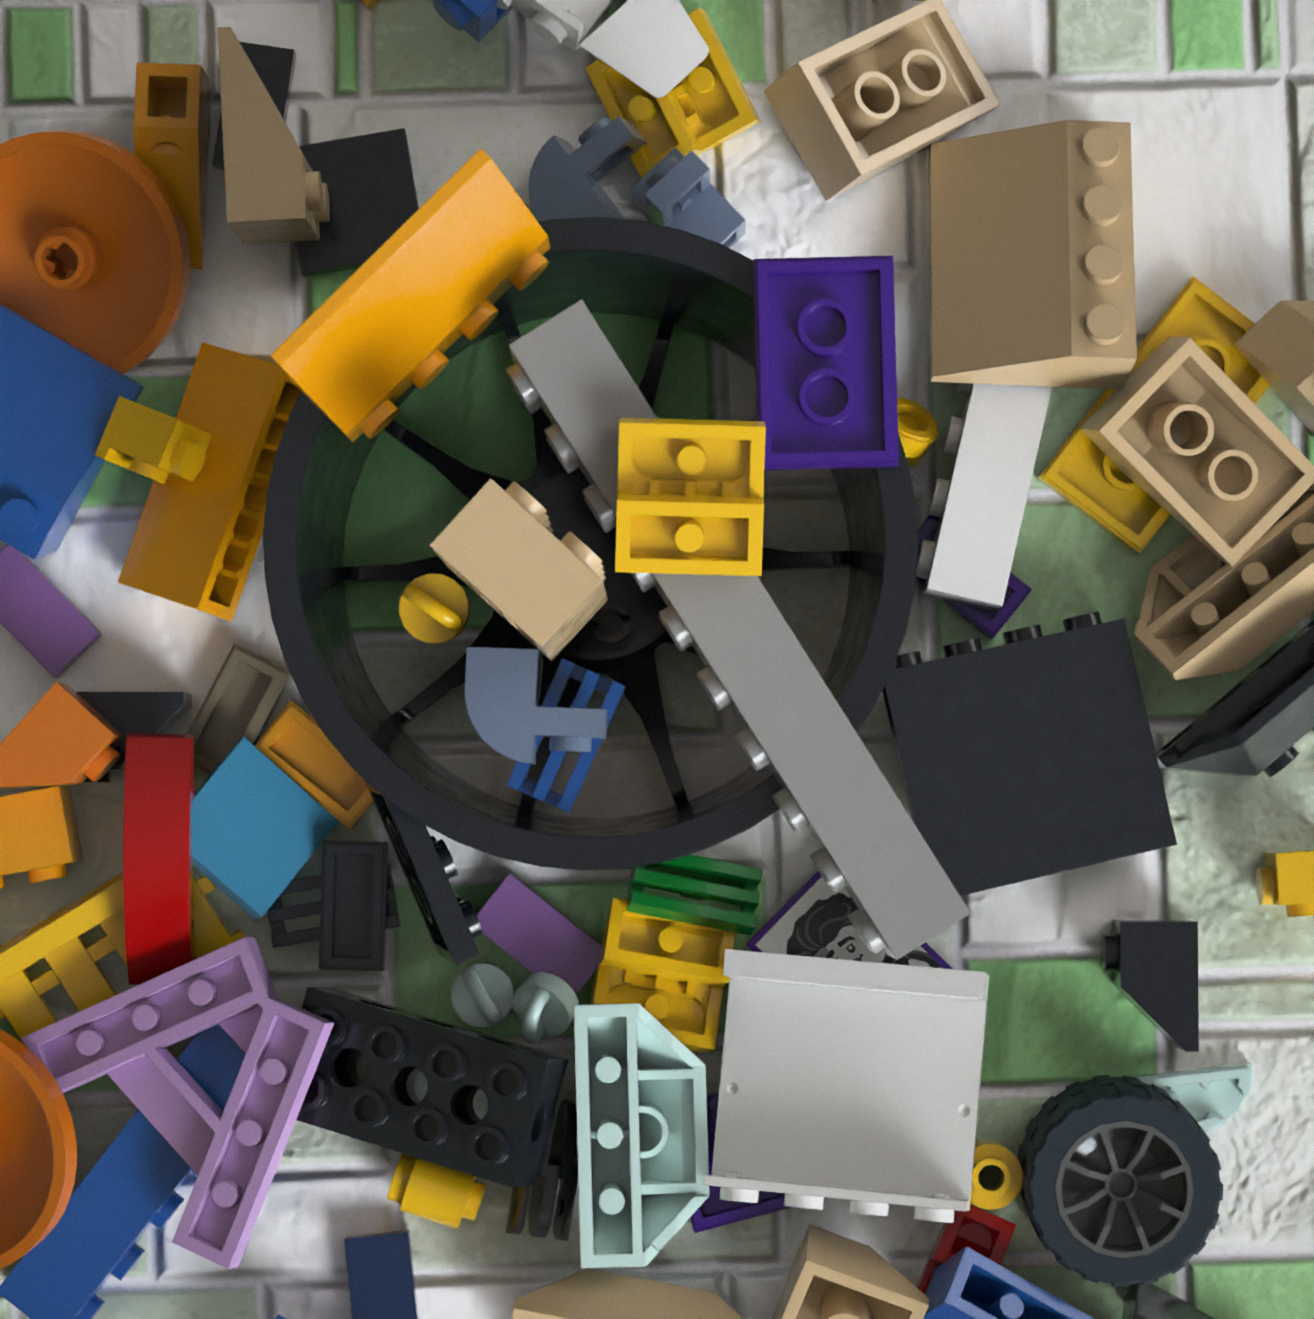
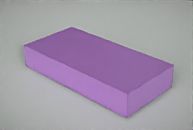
[0,545,102,678]
[476,873,601,995]

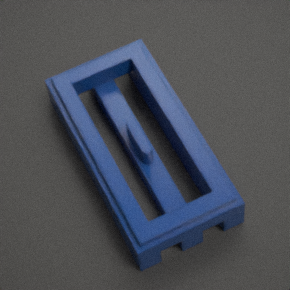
[506,658,626,813]

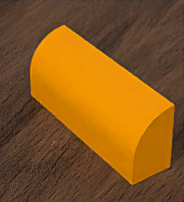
[118,342,302,622]

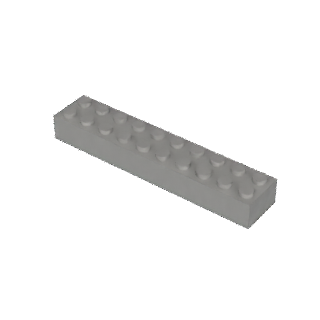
[505,299,971,960]

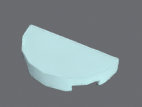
[1132,1063,1252,1132]

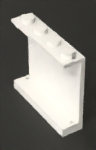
[703,949,989,1223]

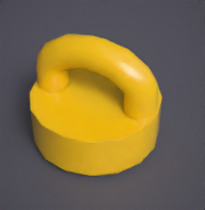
[897,398,939,467]
[399,574,470,644]

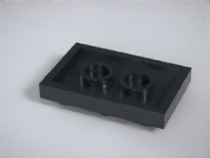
[364,779,483,966]

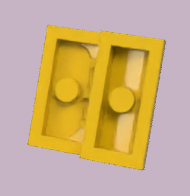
[585,8,762,178]
[615,418,766,576]
[590,897,735,1054]

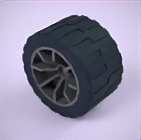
[1017,1075,1223,1287]

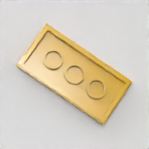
[1037,277,1269,555]

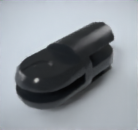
[505,1099,578,1241]

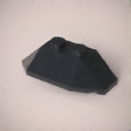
[1156,620,1314,777]

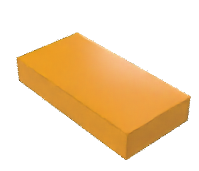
[254,700,374,829]

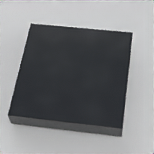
[296,128,419,277]

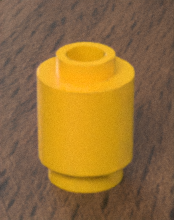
[971,1139,1023,1210]
[387,1153,487,1230]

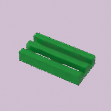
[626,854,762,936]

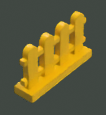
[0,865,247,1044]

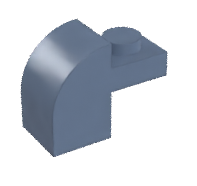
[529,116,647,222]
[629,147,746,248]
[465,647,608,765]

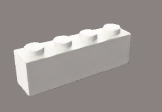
[916,383,1052,612]

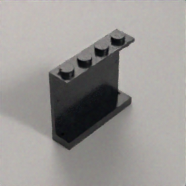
[882,612,1177,896]

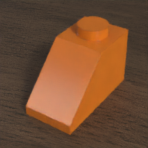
[0,682,125,788]

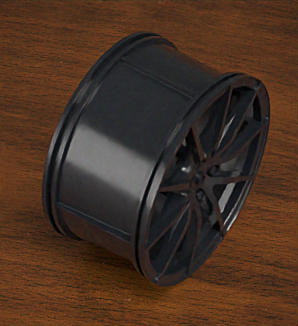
[263,217,918,870]

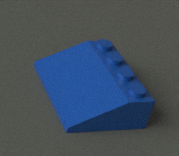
[0,303,144,560]

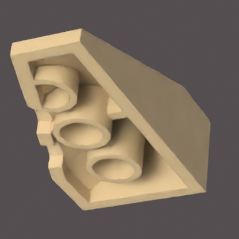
[772,1224,929,1319]

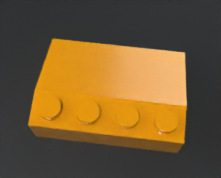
[270,148,550,443]

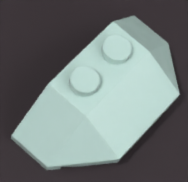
[574,1003,709,1268]

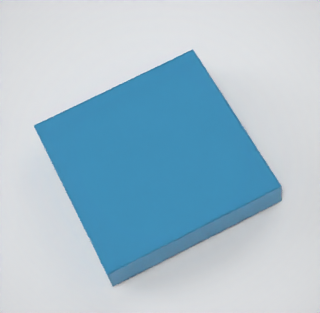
[191,737,338,920]

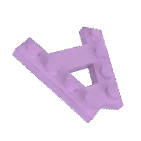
[22,937,334,1269]

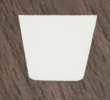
[580,0,709,98]

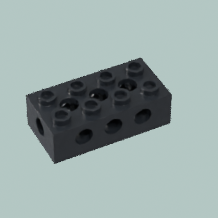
[296,987,569,1188]

